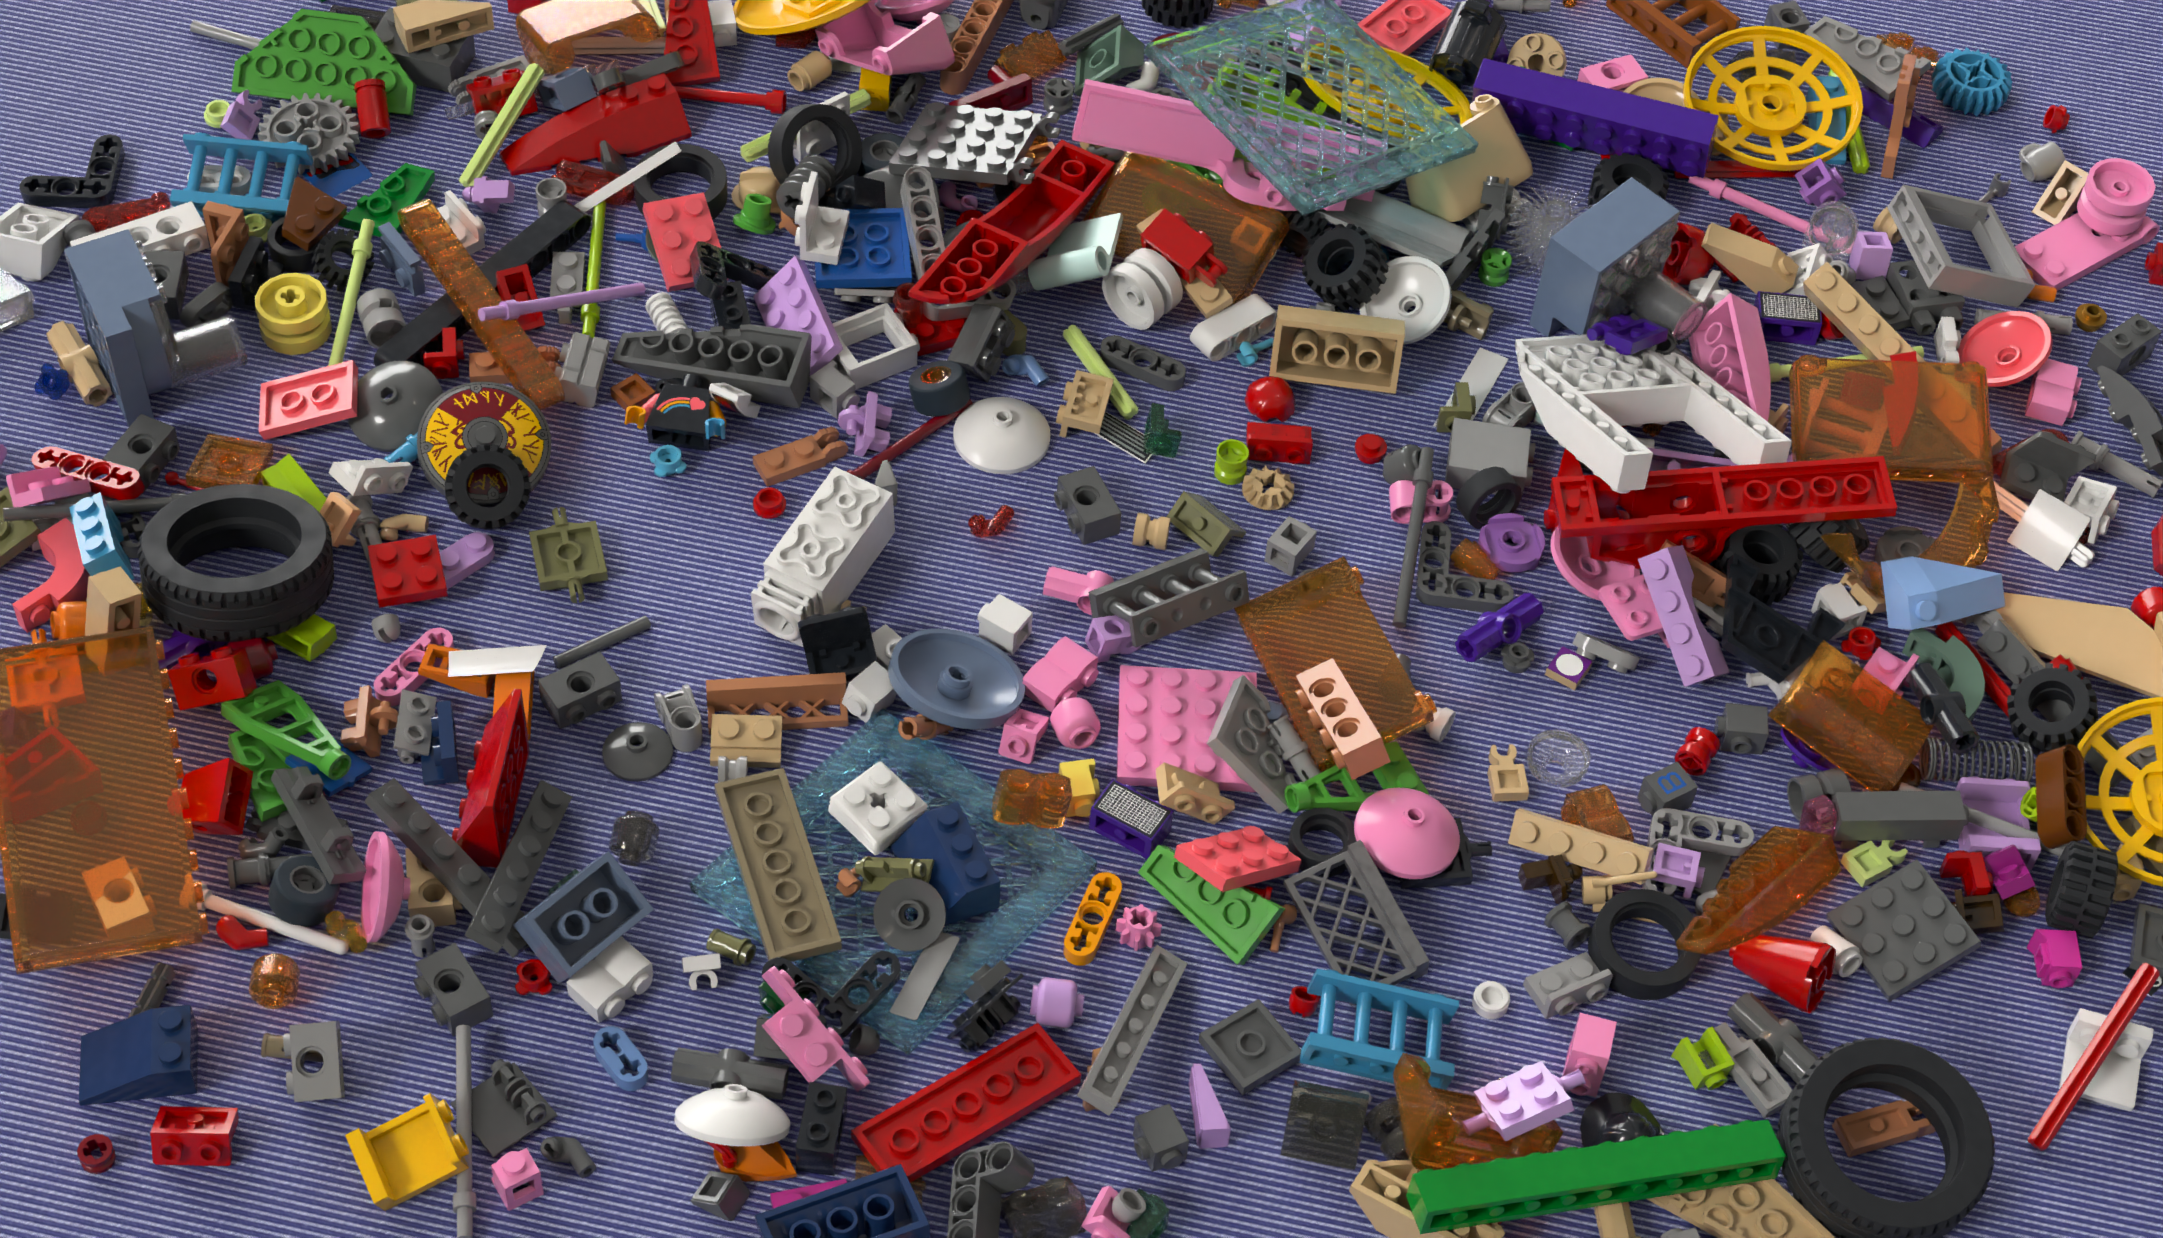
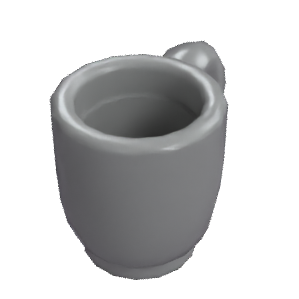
[2019,142,2066,182]

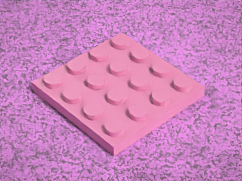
[1116,665,1257,792]

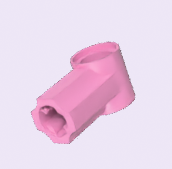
[1043,566,1114,615]

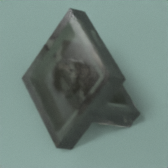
[1280,1080,1369,1170]

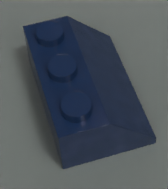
[891,802,1000,926]

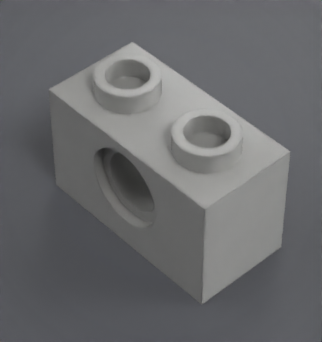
[283,1021,345,1102]

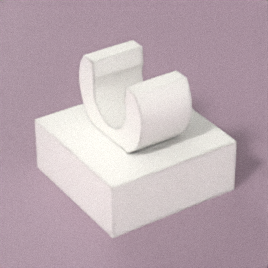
[682,953,721,991]

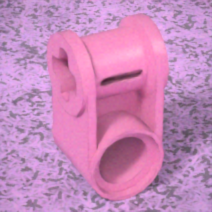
[1389,480,1453,524]

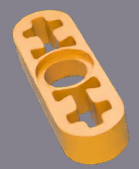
[1063,872,1122,966]

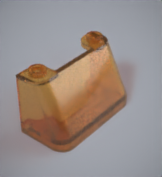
[515,0,661,75]
[1393,1053,1563,1171]

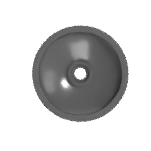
[348,361,443,452]

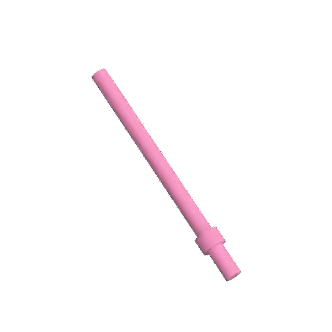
[1688,176,1853,254]

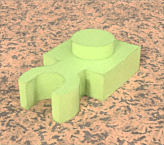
[1840,840,1908,888]

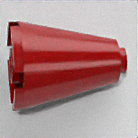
[1729,933,1836,1014]

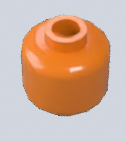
[50,601,87,646]

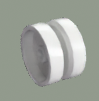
[1102,248,1183,330]

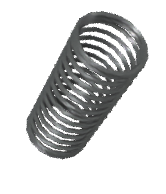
[1919,736,2034,783]

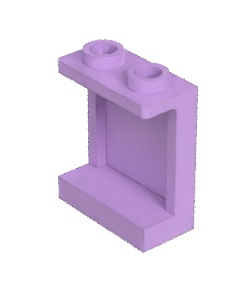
[1955,776,2041,870]

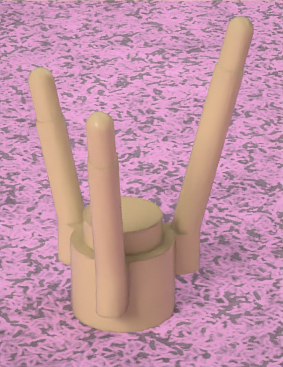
[1581,871,1659,924]

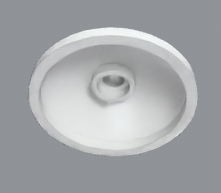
[1359,256,1452,344]
[953,397,1050,474]
[674,1084,790,1146]

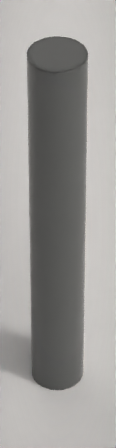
[553,615,651,669]

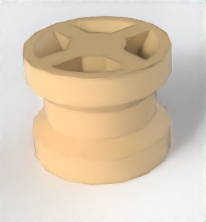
[1873,207,1902,244]

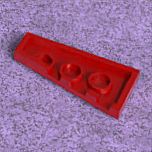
[664,0,720,86]

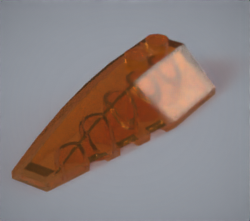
[1676,826,1842,955]

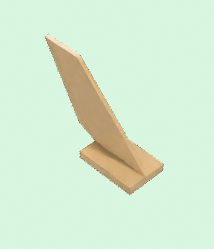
[1994,592,2163,698]

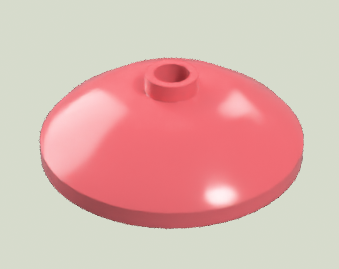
[1957,311,2053,387]

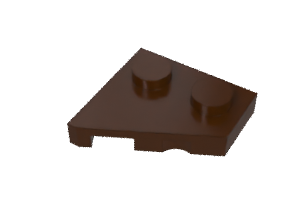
[282,176,347,252]

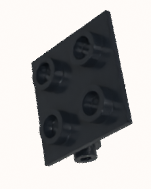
[947,974,1024,1053]

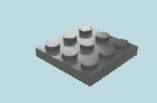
[1827,859,1981,1002]

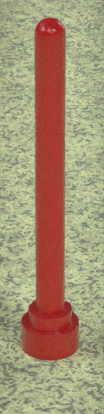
[673,86,787,115]

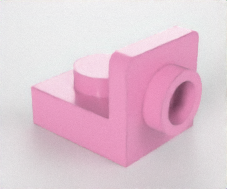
[999,708,1050,764]

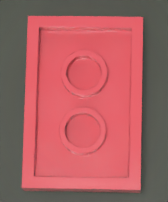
[1354,0,1452,56]
[642,192,728,292]
[259,360,358,440]
[1174,826,1301,892]

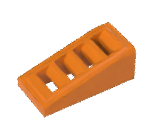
[418,643,496,698]

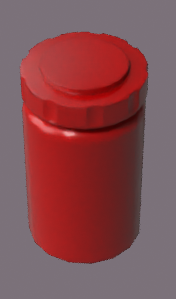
[354,78,391,138]

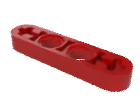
[31,446,145,500]

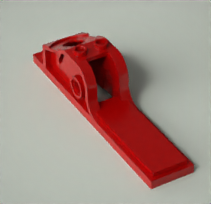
[1551,456,1897,569]

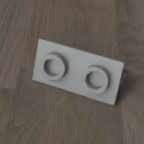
[393,689,437,764]

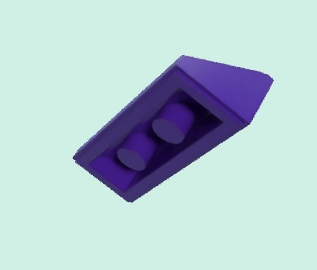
[1860,86,1944,148]

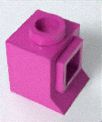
[2026,929,2083,988]

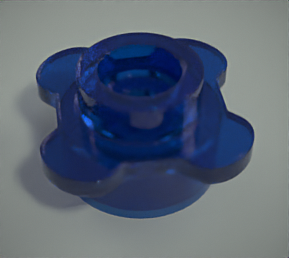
[34,363,70,400]

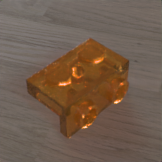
[994,30,1067,80]

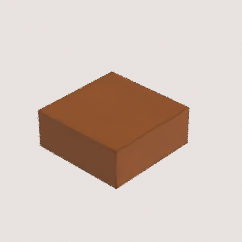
[610,373,656,411]

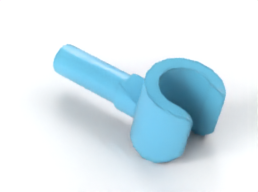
[1236,338,1273,367]

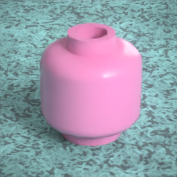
[1050,697,1101,749]

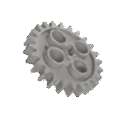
[258,93,360,175]

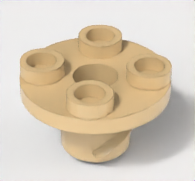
[1507,33,1567,77]

